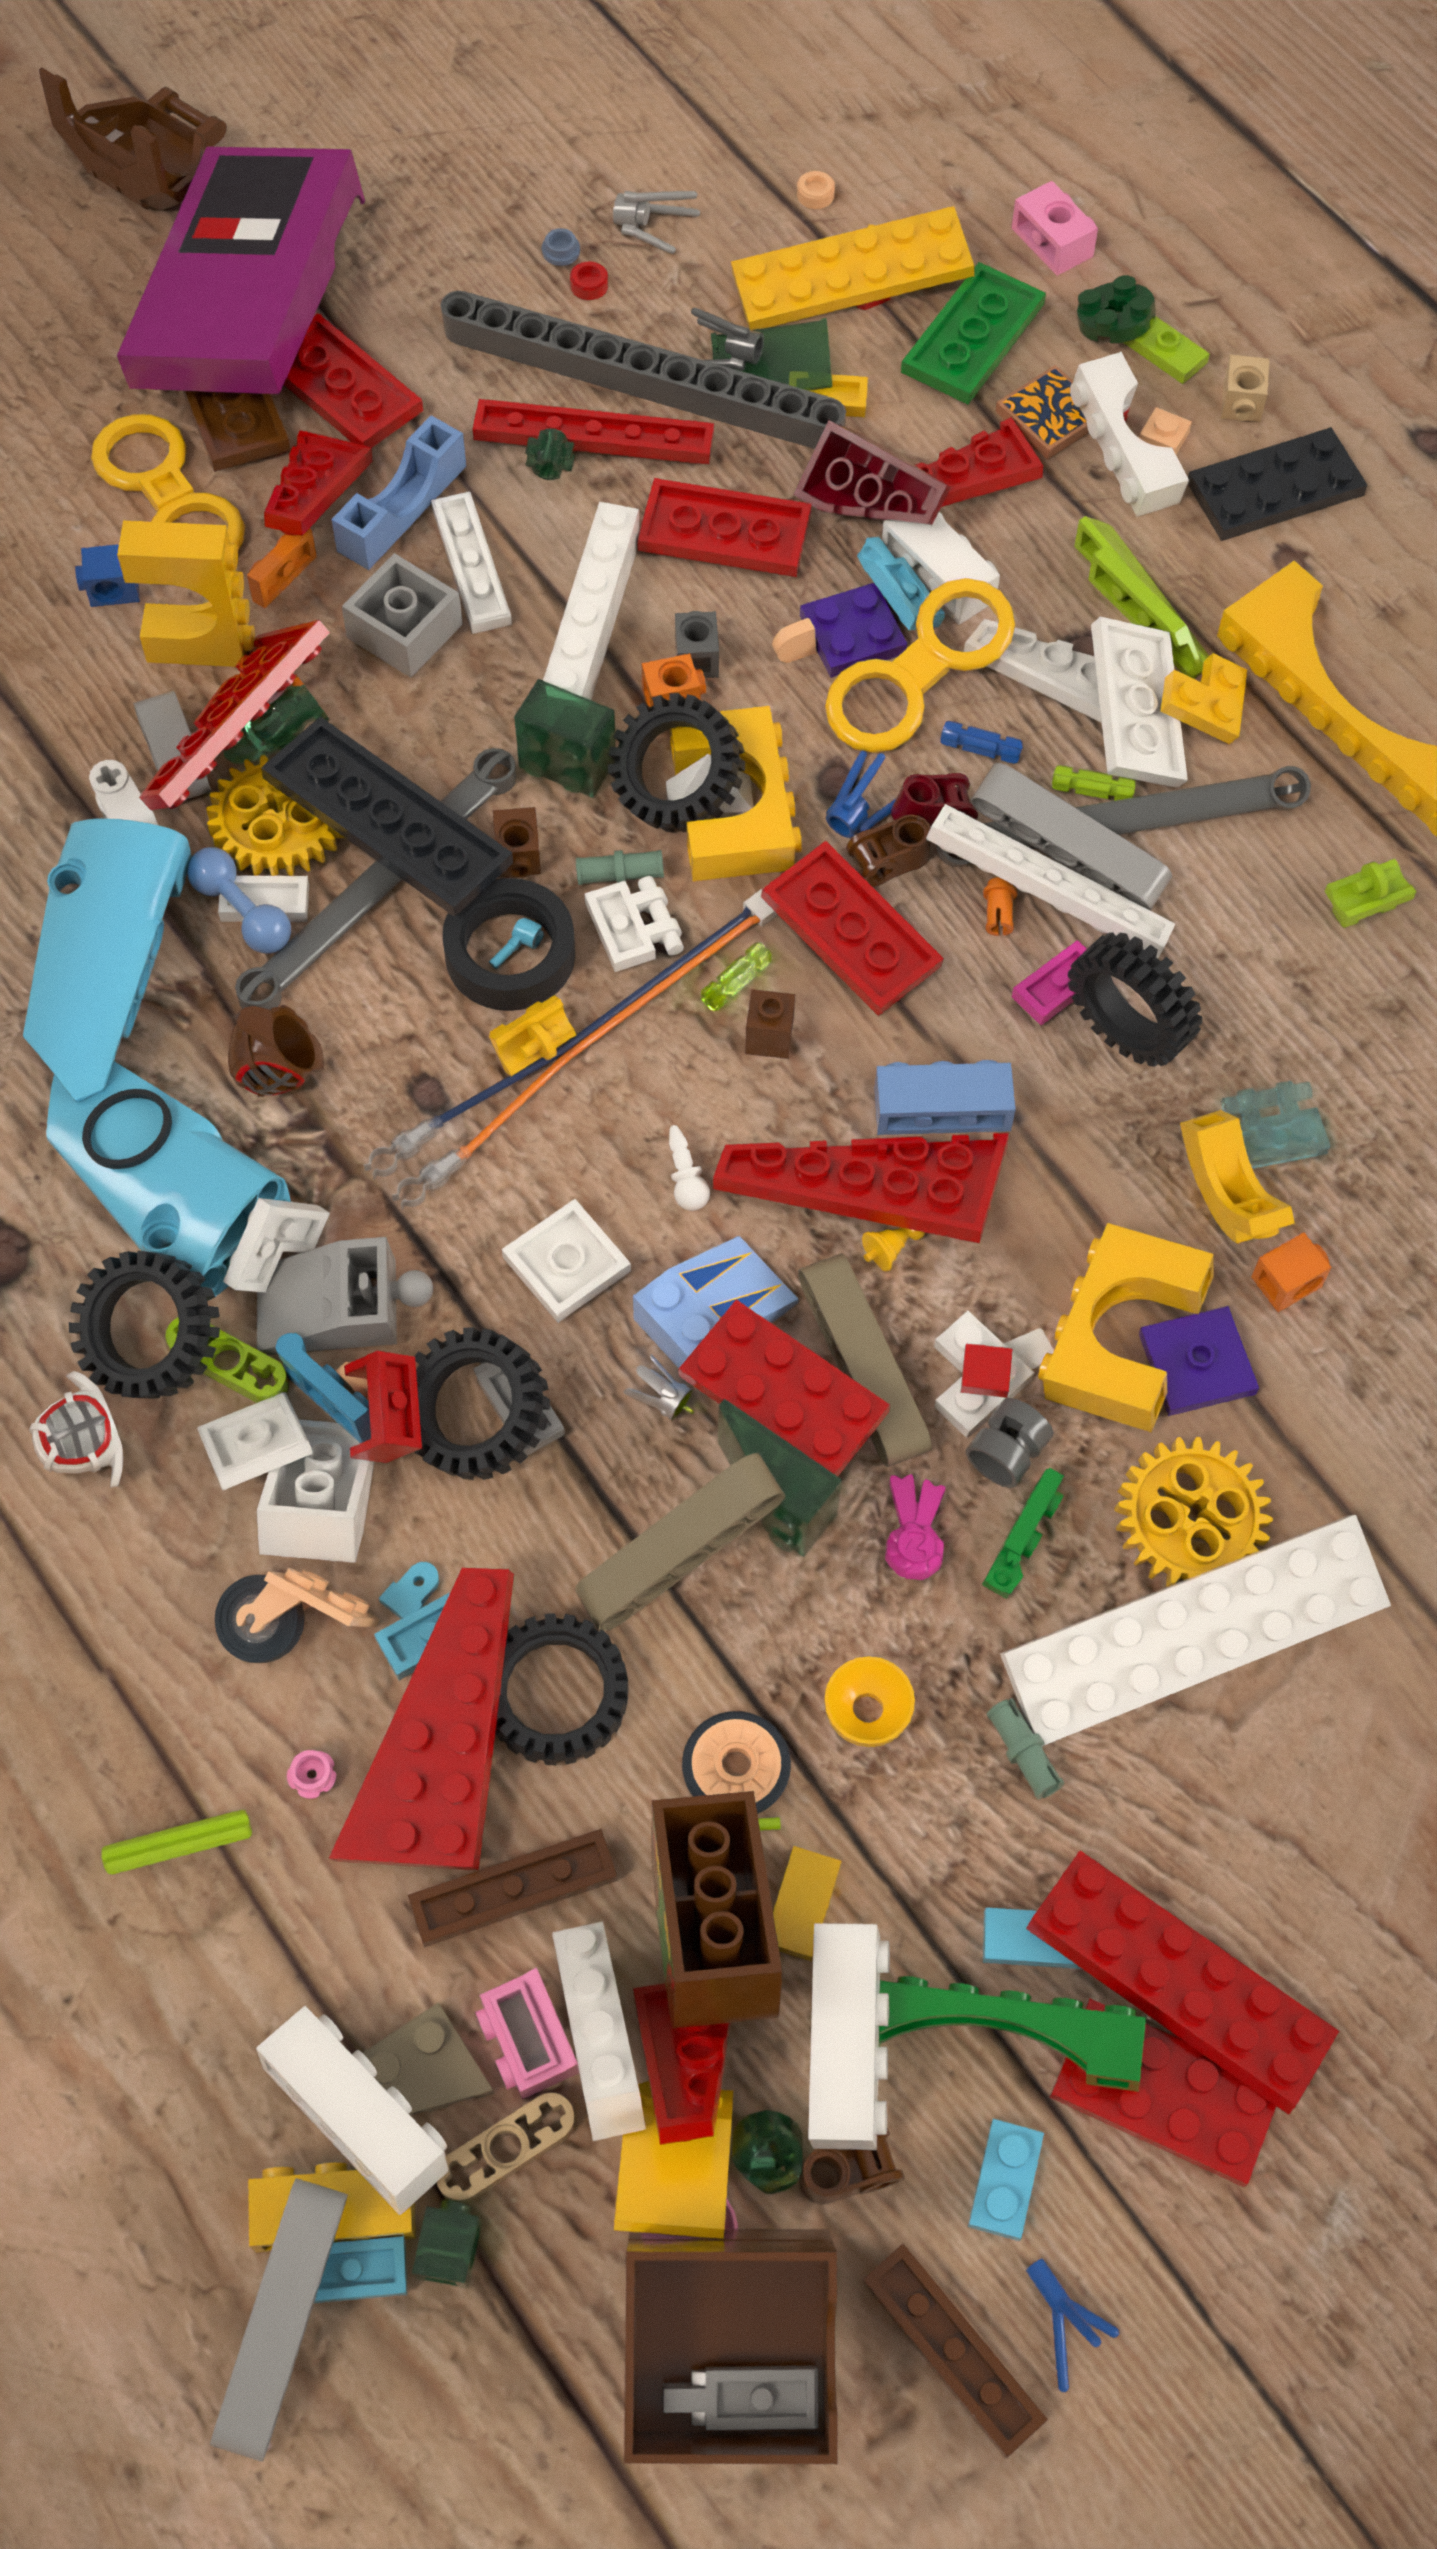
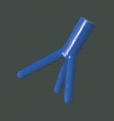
[1026,2258,1119,2393]

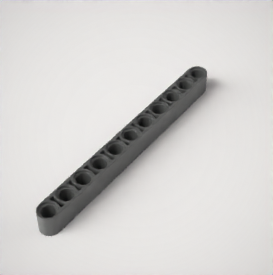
[440,290,846,449]

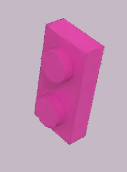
[1011,940,1087,1026]

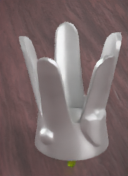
[623,1354,694,1421]

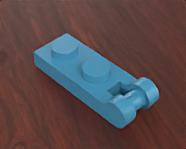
[276,1333,371,1443]

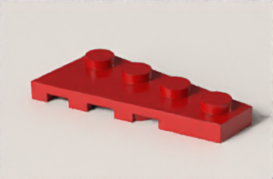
[633,1983,731,2145]

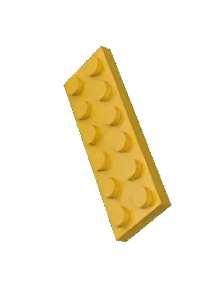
[731,206,974,331]

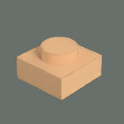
[1139,407,1192,455]

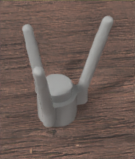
[613,191,700,254]

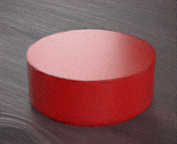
[570,261,608,300]

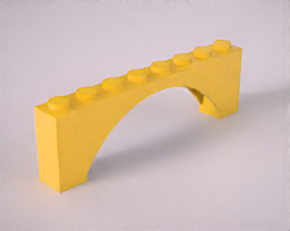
[1217,561,1437,837]

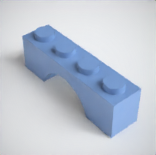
[331,415,466,570]

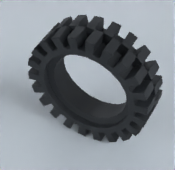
[608,693,745,833]
[1068,932,1202,1067]
[69,1251,220,1399]
[414,1327,550,1480]

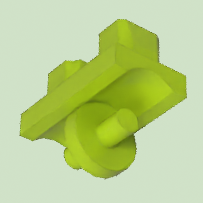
[1324,859,1416,928]

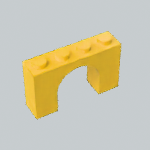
[117,520,255,667]
[670,706,802,882]
[1038,1223,1214,1433]

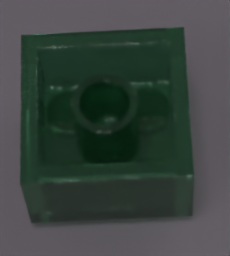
[514,679,616,798]

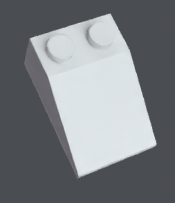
[257,1419,374,1563]

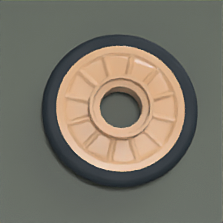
[682,1711,791,1814]

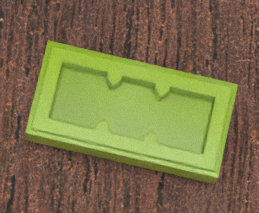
[1123,316,1210,384]

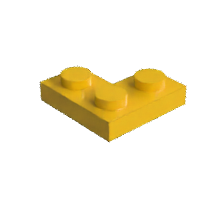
[1160,653,1247,744]

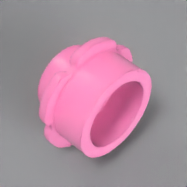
[287,1750,336,1799]

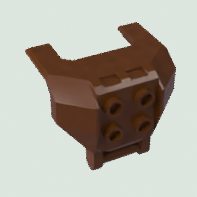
[39,67,227,211]

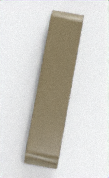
[798,1253,932,1467]
[575,1453,786,1631]

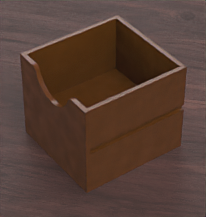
[624,2229,838,2464]

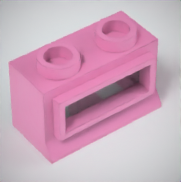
[475,1967,579,2099]

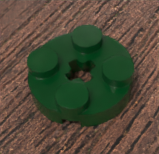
[1077,275,1156,343]

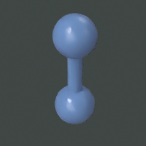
[187,847,291,954]

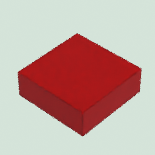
[960,1343,1013,1398]

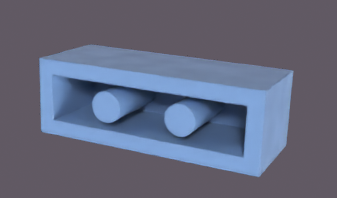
[874,1060,1015,1135]

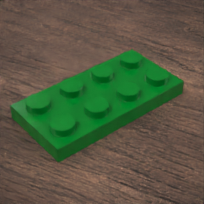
[901,262,1046,405]

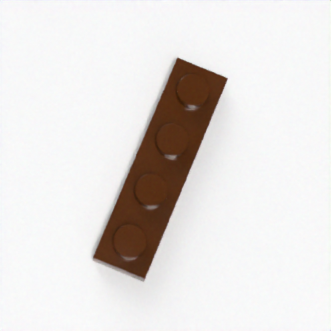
[408,1829,618,1948]
[862,2243,1048,2459]

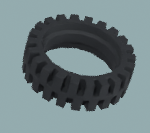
[495,1613,629,1766]

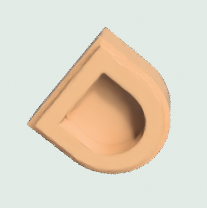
[772,618,816,663]

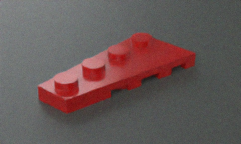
[915,417,1043,507]
[264,430,373,536]

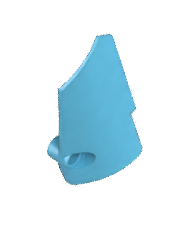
[46,1061,291,1297]

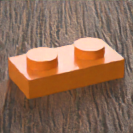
[247,528,317,609]

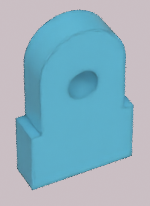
[379,1562,439,1619]

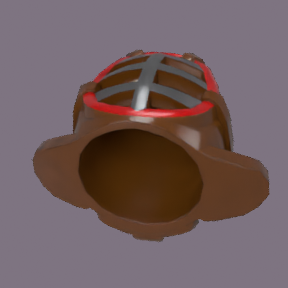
[228,1005,324,1097]

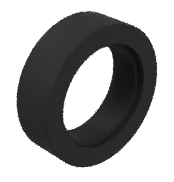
[442,878,575,1011]

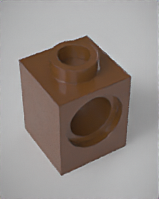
[493,807,541,878]
[745,989,796,1059]

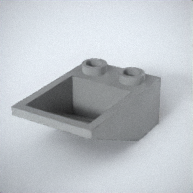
[257,1237,433,1355]

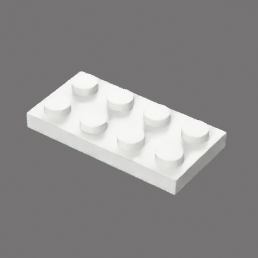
[1091,617,1187,788]

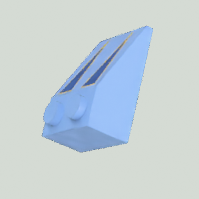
[633,1236,799,1368]

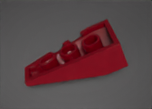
[793,420,951,525]

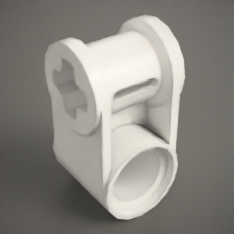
[89,760,158,825]

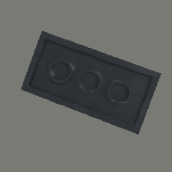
[1188,427,1368,541]

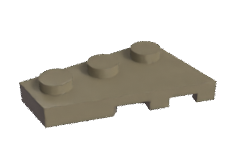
[363,2003,495,2116]

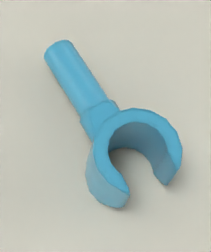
[489,918,544,969]

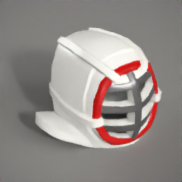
[29,1371,123,1488]

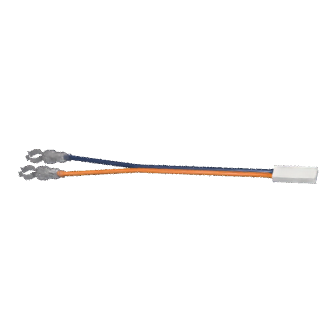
[364,887,778,1210]

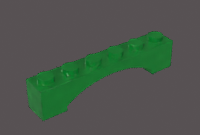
[879,1976,1146,2092]

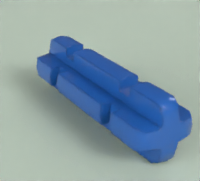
[940,720,1023,764]

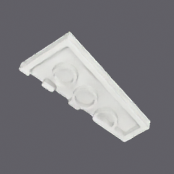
[963,619,1102,723]

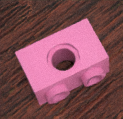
[1012,181,1098,276]

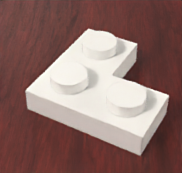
[223,1198,330,1292]
[934,1311,1035,1439]

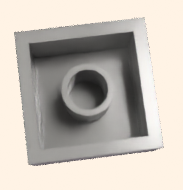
[342,553,463,678]

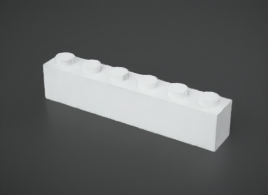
[538,502,639,735]

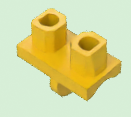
[489,995,576,1076]

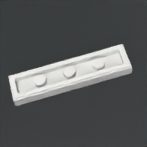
[431,492,512,634]

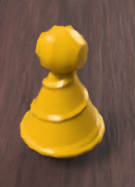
[862,1228,925,1272]

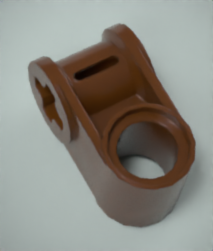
[846,814,931,887]
[798,2126,905,2205]

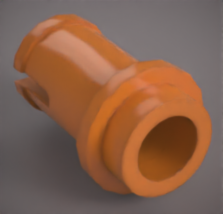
[983,877,1017,936]

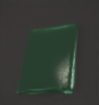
[711,318,833,391]

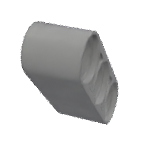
[133,691,211,800]

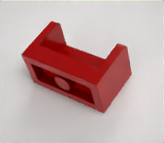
[344,1350,422,1463]

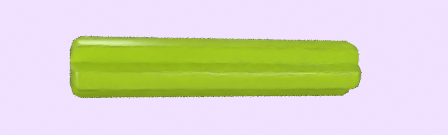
[101,1809,252,1875]

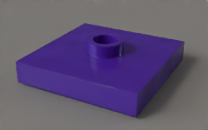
[1139,1306,1259,1416]

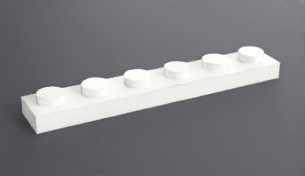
[926,804,1175,958]

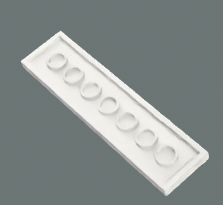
[1000,1515,1391,1746]

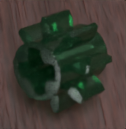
[525,428,575,480]

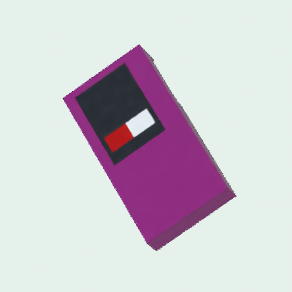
[117,147,365,394]

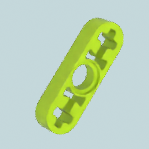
[165,1317,289,1403]

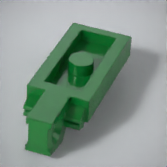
[981,1468,1064,1599]

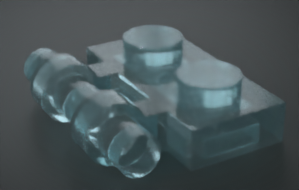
[1221,1080,1331,1169]

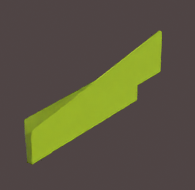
[1074,516,1209,679]

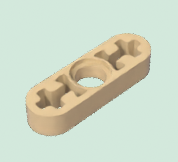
[437,2093,575,2204]

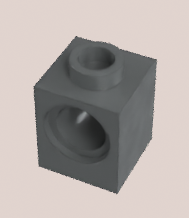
[675,611,719,678]

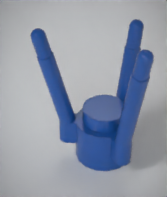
[826,750,896,838]

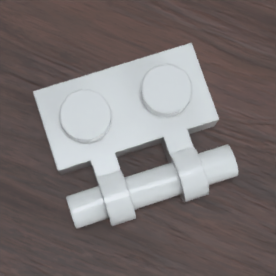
[585,876,684,972]

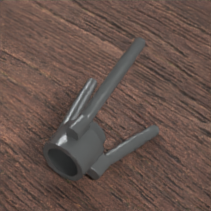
[691,307,764,371]

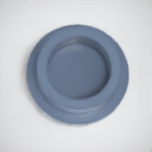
[542,228,580,266]

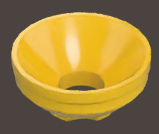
[824,1656,915,1747]

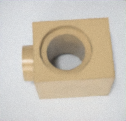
[1221,355,1270,422]

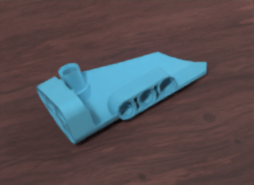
[23,818,192,1102]

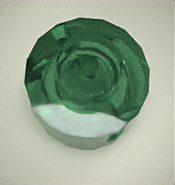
[732,2110,803,2194]

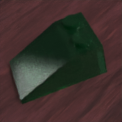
[718,1399,842,1557]

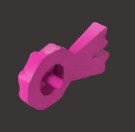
[885,1474,945,1580]

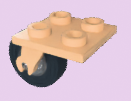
[215,1568,380,1663]

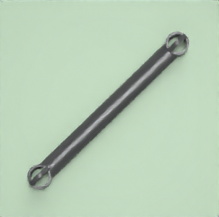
[235,748,517,1009]
[936,766,1311,867]

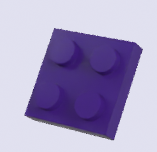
[800,583,907,678]

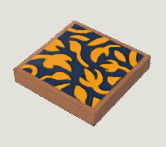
[995,365,1089,460]

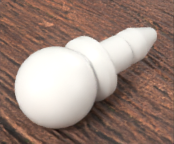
[669,1125,710,1211]

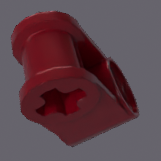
[891,773,978,828]

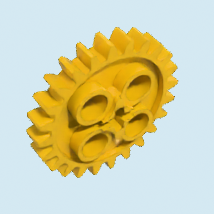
[206,754,344,876]
[1114,1437,1273,1587]

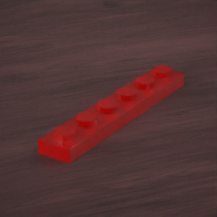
[472,399,714,465]

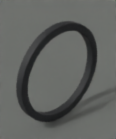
[82,1089,172,1169]

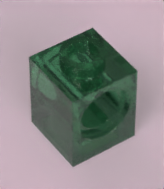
[412,2200,482,2289]

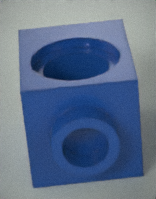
[75,544,140,607]

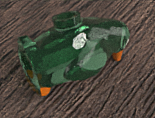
[223,674,330,764]

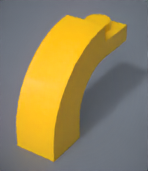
[1180,1110,1294,1244]

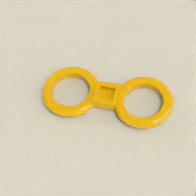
[91,414,245,550]
[825,578,1015,753]

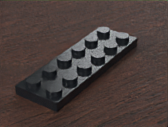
[261,716,513,917]

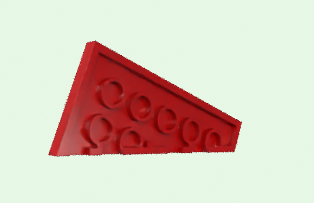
[139,620,330,810]
[713,1133,1009,1244]
[329,1567,514,1871]

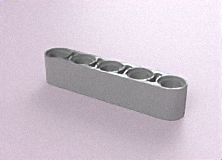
[971,763,1172,911]
[210,2178,348,2462]

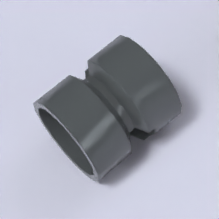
[965,1398,1054,1488]

